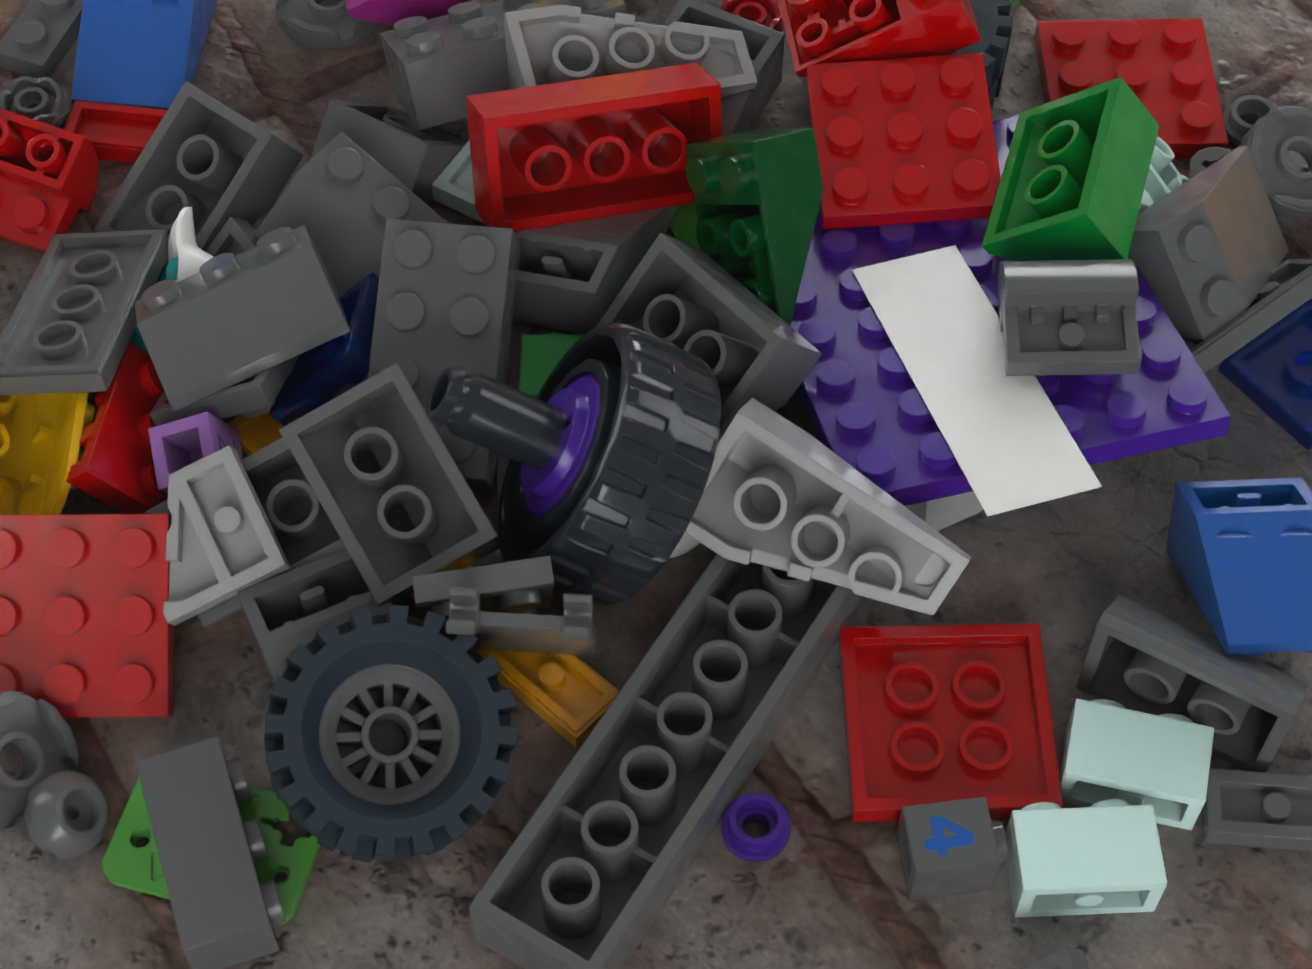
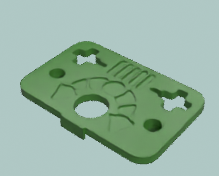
[102,777,321,926]

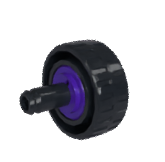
[426,322,721,606]

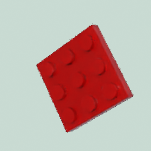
[1034,18,1229,159]
[806,53,1001,230]
[0,514,174,718]
[838,623,1063,822]

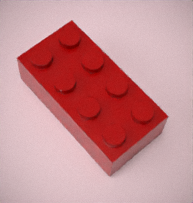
[466,62,722,232]

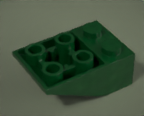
[685,127,824,325]

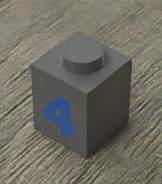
[896,797,1008,900]

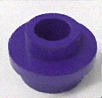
[721,793,791,862]

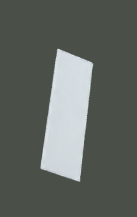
[852,245,1102,517]

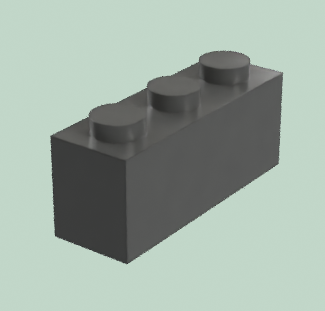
[135,736,286,969]

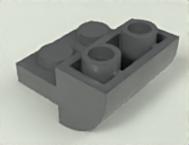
[997,259,1141,376]

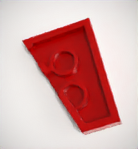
[66,342,168,514]

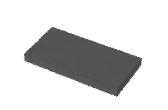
[0,229,169,395]

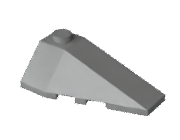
[503,4,758,98]

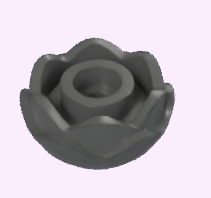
[0,76,69,128]
[24,770,110,860]

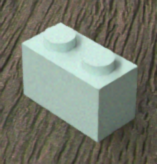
[1059,698,1214,831]
[1005,799,1167,918]

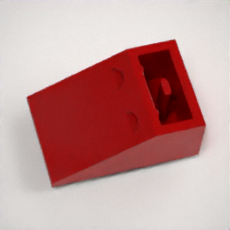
[779,0,982,77]

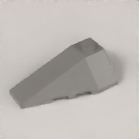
[685,398,971,615]

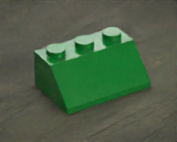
[982,77,1159,261]

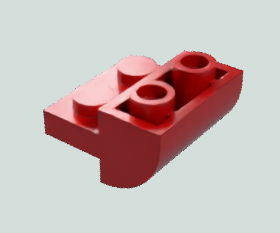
[0,108,99,254]

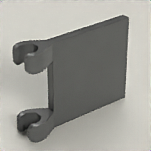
[446,587,598,656]

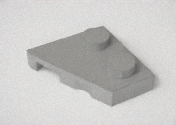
[163,445,291,626]

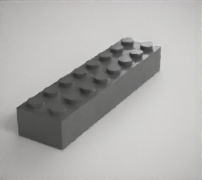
[469,554,866,969]

